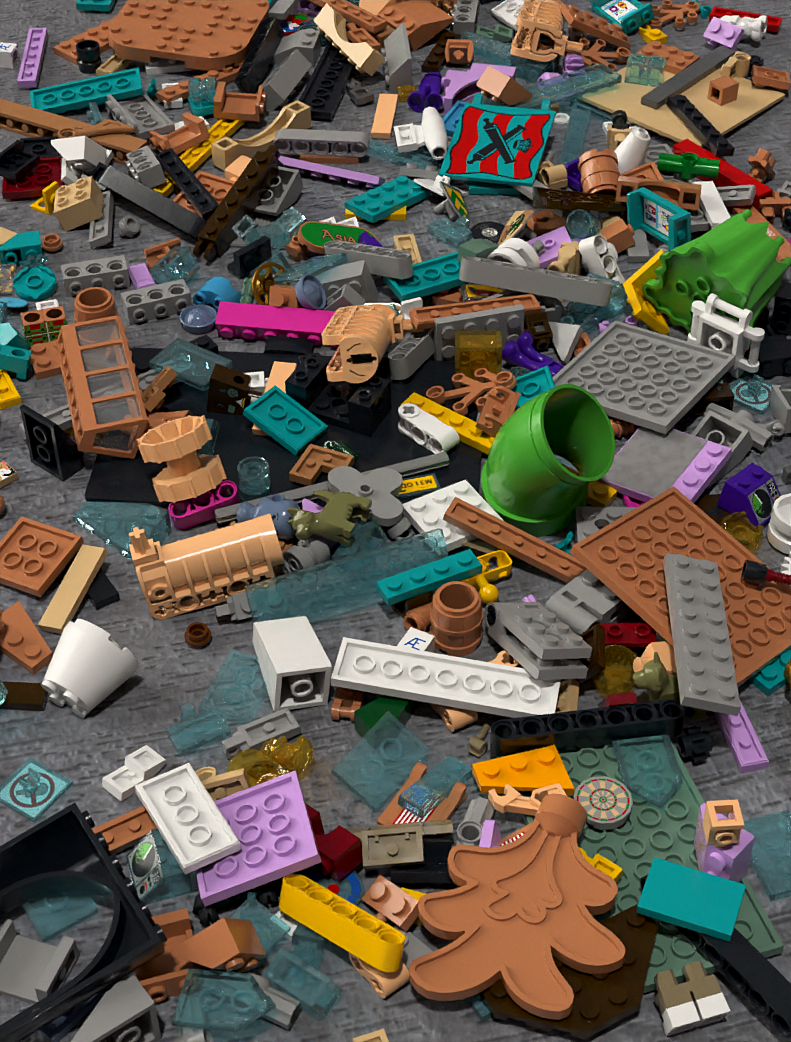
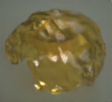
[719,511,764,552]
[593,644,637,695]
[257,736,313,775]

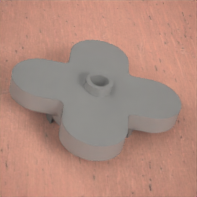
[327,466,403,526]

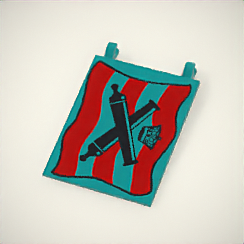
[438,93,556,187]

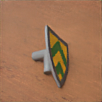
[434,181,470,226]

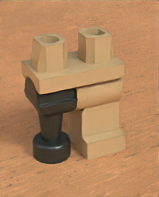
[606,110,631,150]

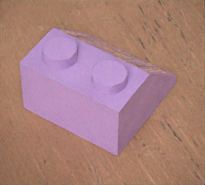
[694,803,755,883]

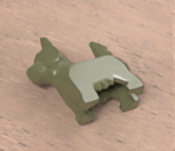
[287,489,372,548]
[632,652,707,719]

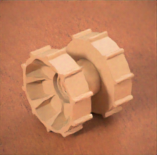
[137,415,227,503]

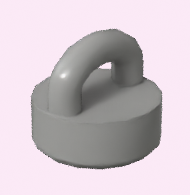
[119,215,140,237]
[387,516,413,544]

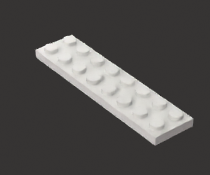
[331,637,561,718]

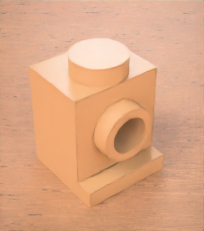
[702,799,744,848]

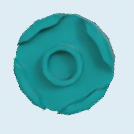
[13,265,57,302]

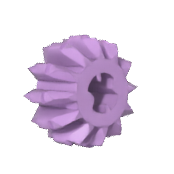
[562,54,585,86]

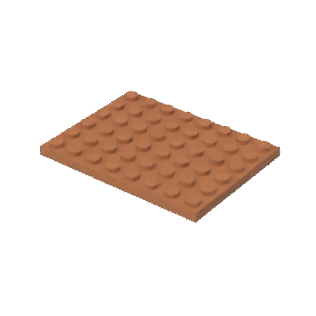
[570,486,791,687]

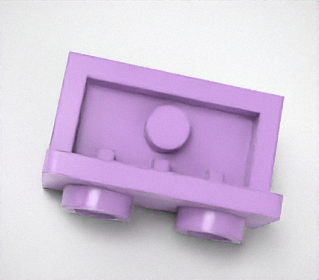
[703,17,745,52]

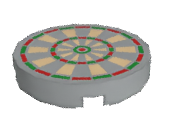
[573,776,633,830]

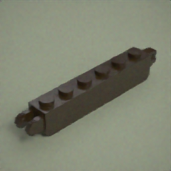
[193,145,280,261]

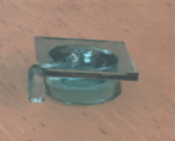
[229,892,291,962]

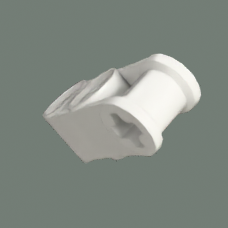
[579,235,625,297]
[398,403,460,454]

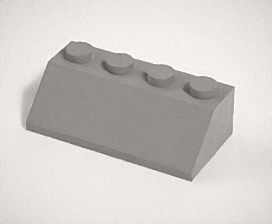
[381,23,412,93]
[255,49,312,110]

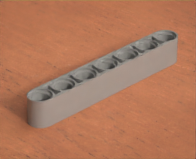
[459,256,612,306]

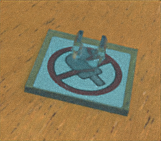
[730,372,784,415]
[0,757,73,823]

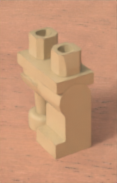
[546,240,582,302]

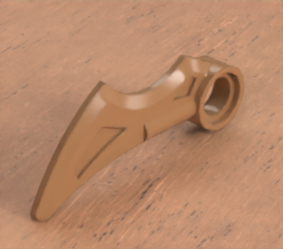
[58,119,136,139]

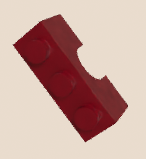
[306,804,363,882]

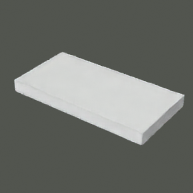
[135,763,241,875]

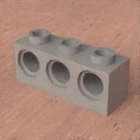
[450,0,479,39]
[125,145,167,188]
[61,255,130,297]
[120,279,192,325]

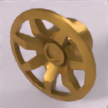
[251,262,290,306]

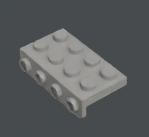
[105,94,175,140]
[432,304,525,361]

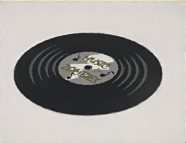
[470,221,505,243]

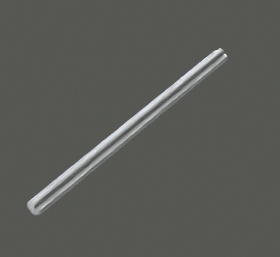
[214,452,449,523]

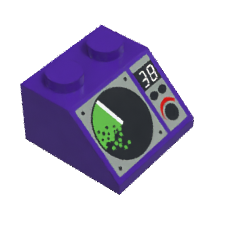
[717,463,781,531]

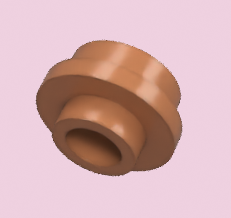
[42,234,63,252]

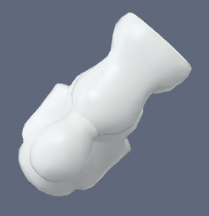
[720,15,768,42]

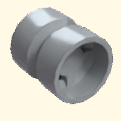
[282,535,331,580]

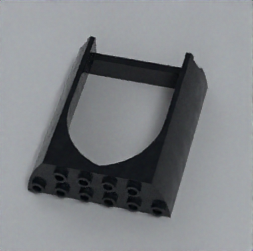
[0,803,167,1042]

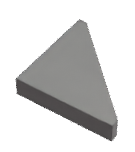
[548,321,583,365]

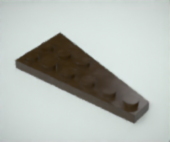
[532,186,627,213]

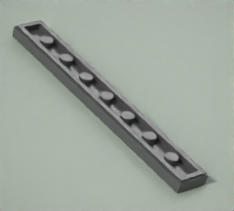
[641,46,736,109]

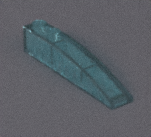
[462,30,555,84]

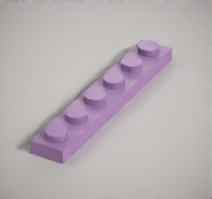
[17,28,48,89]
[278,156,386,189]

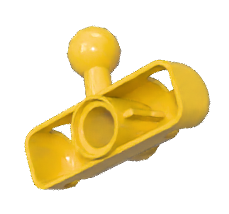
[460,550,512,604]

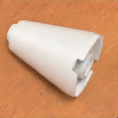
[614,128,650,174]

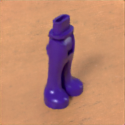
[407,72,443,113]
[501,331,565,377]

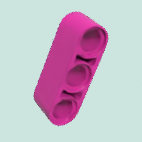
[168,480,240,530]

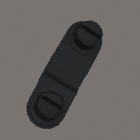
[192,881,278,926]

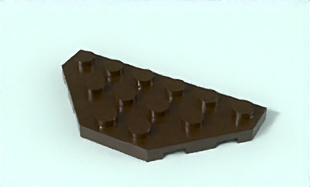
[478,904,658,1039]

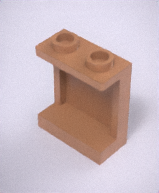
[213,81,267,121]
[149,112,210,154]
[135,908,204,1003]

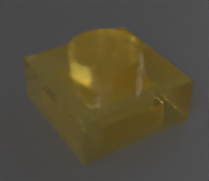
[397,85,416,103]

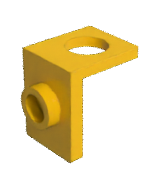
[30,181,59,215]

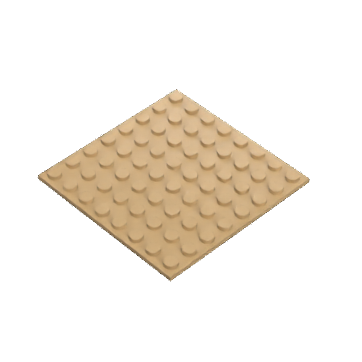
[575,62,785,148]

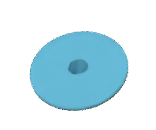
[0,297,28,310]

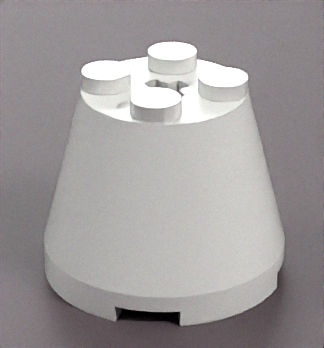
[41,619,138,718]

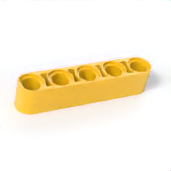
[278,874,406,972]

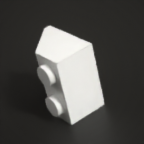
[51,136,106,175]

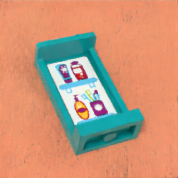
[590,0,654,35]
[627,187,691,251]

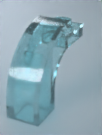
[231,206,306,252]

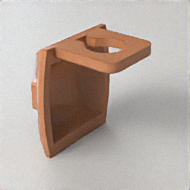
[445,39,473,65]

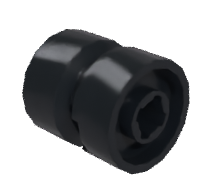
[76,40,102,74]

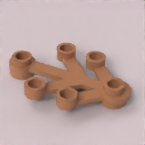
[648,0,700,30]
[564,38,631,75]
[426,368,517,416]

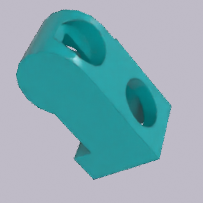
[0,345,32,380]

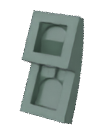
[474,24,513,43]

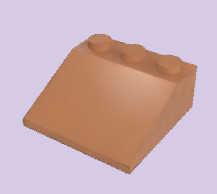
[378,0,455,51]

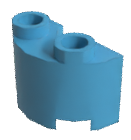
[193,276,241,310]

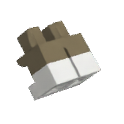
[654,961,730,1036]

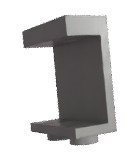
[0,919,79,1004]

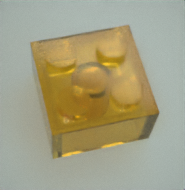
[454,330,502,383]

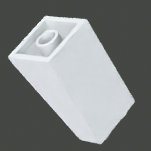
[252,616,332,712]

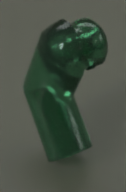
[323,440,359,463]

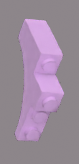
[441,63,516,115]

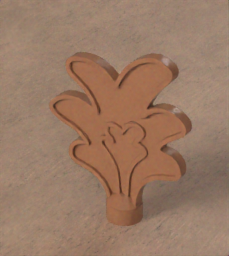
[409,793,626,1020]

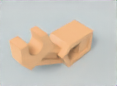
[488,783,567,816]

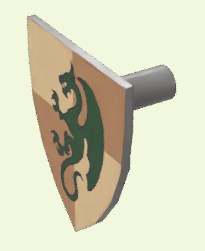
[498,210,537,245]

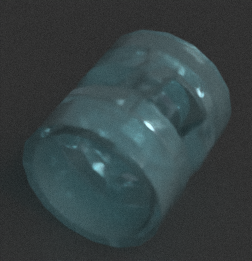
[188,77,217,103]
[566,209,601,239]
[237,456,271,501]

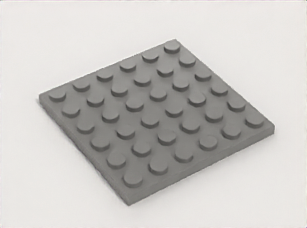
[553,320,735,434]

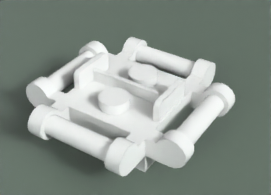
[687,293,765,379]

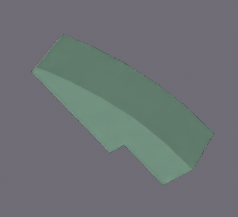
[457,238,499,262]

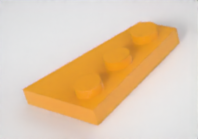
[472,745,575,796]

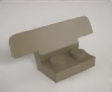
[345,820,453,869]

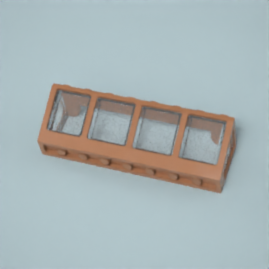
[56,316,150,459]

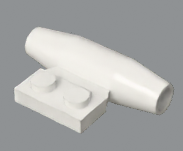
[394,107,448,160]

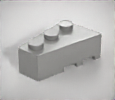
[304,260,379,303]

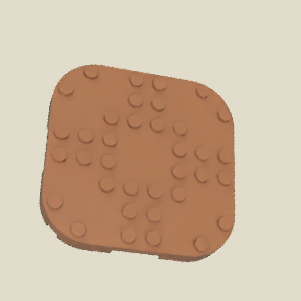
[108,0,269,71]

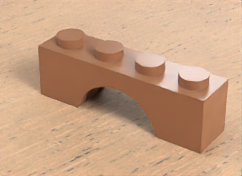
[615,176,701,210]

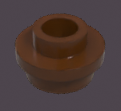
[184,622,211,647]

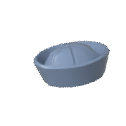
[295,274,326,310]
[179,304,217,334]

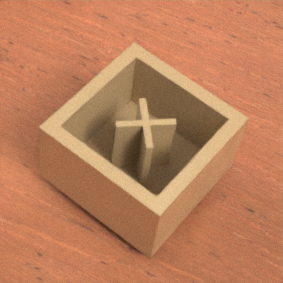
[54,176,103,231]

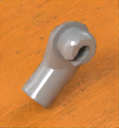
[756,420,786,437]

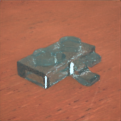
[427,216,472,248]
[167,702,230,755]

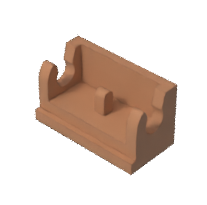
[475,385,521,437]

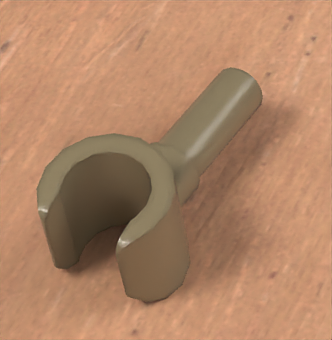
[468,724,490,758]

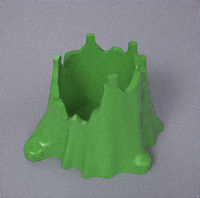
[642,209,791,347]

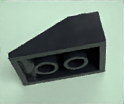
[20,404,85,482]

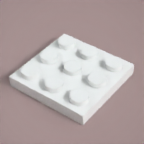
[402,480,504,555]

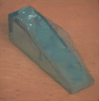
[559,272,628,334]
[73,501,172,559]

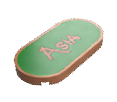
[297,221,379,254]

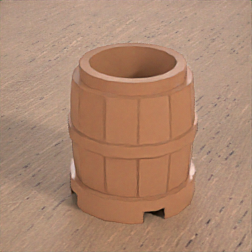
[578,148,621,196]
[74,287,119,348]
[430,581,483,657]

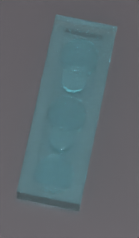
[398,755,473,818]

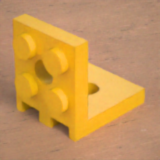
[623,249,670,335]

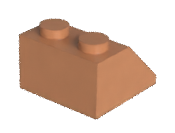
[476,66,533,106]
[171,917,266,973]

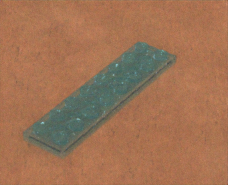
[482,63,622,109]
[244,528,448,624]

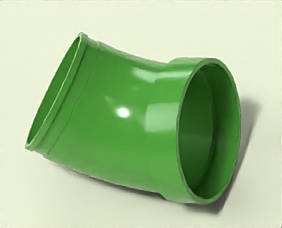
[481,384,615,536]

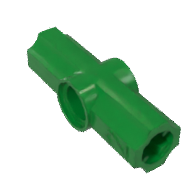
[657,152,720,179]

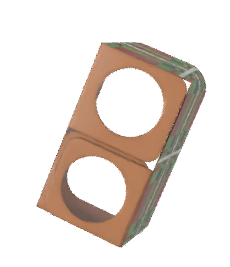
[21,306,67,346]

